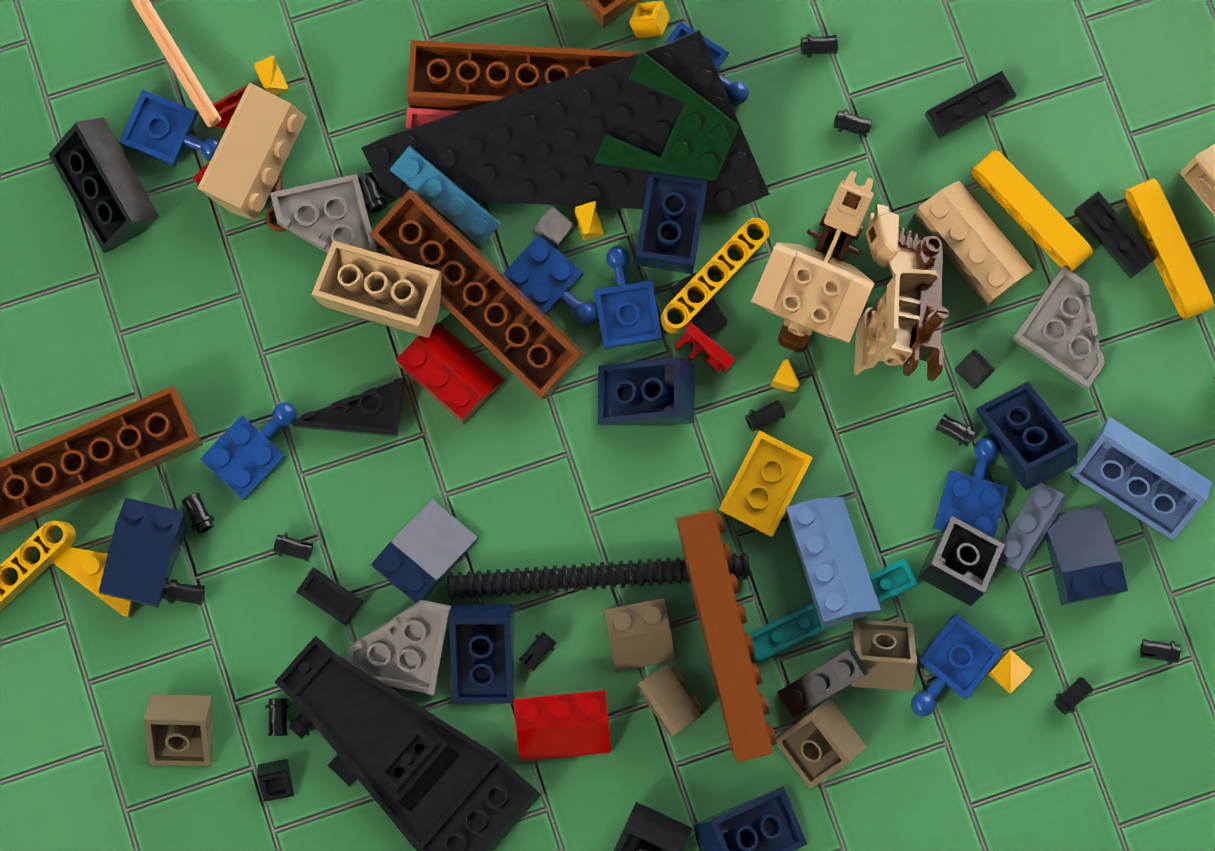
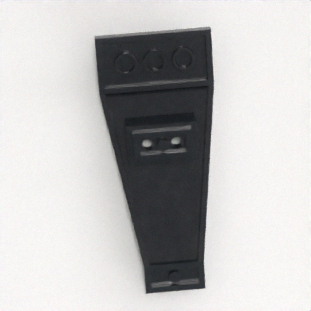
[275,636,542,851]

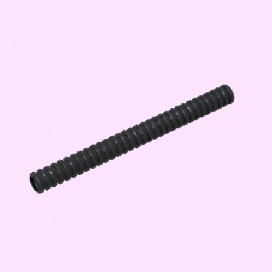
[447,552,749,600]

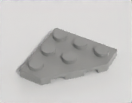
[270,174,378,254]
[1012,266,1105,390]
[347,600,451,695]

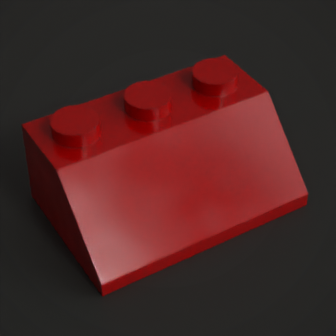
[396,322,504,425]
[513,690,611,762]

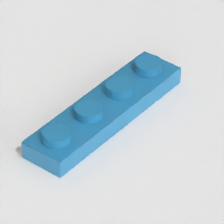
[390,146,501,246]

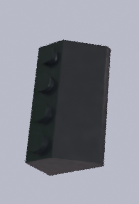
[49,117,159,253]

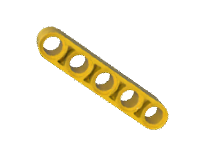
[971,150,1093,272]
[1125,178,1214,320]
[659,218,769,334]
[0,520,76,612]

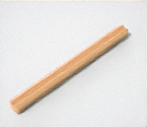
[131,0,221,127]

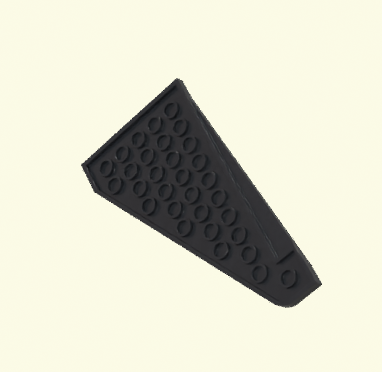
[361,29,770,213]

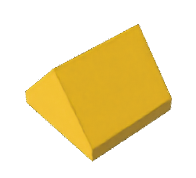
[770,359,800,393]

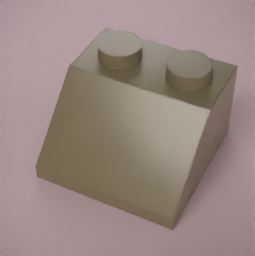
[604,598,675,672]
[851,619,917,691]
[636,665,703,737]
[144,694,214,766]
[776,698,867,789]

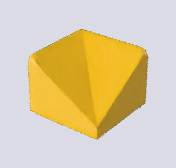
[629,1,670,38]
[254,56,288,96]
[574,201,604,242]
[987,650,1033,694]

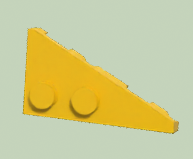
[35,547,133,617]

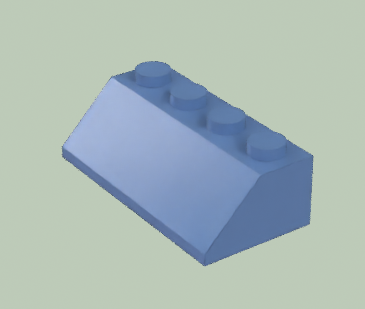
[1071,417,1213,540]
[785,497,881,629]

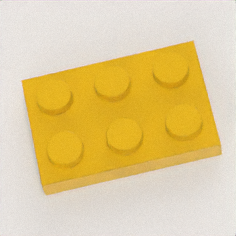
[718,430,813,538]

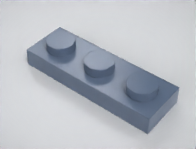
[998,483,1067,574]

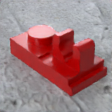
[675,321,736,373]

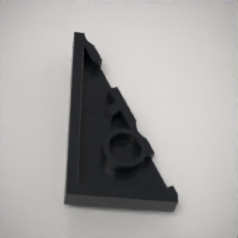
[292,378,404,437]

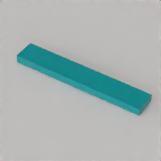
[748,558,919,664]

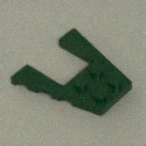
[594,50,739,181]

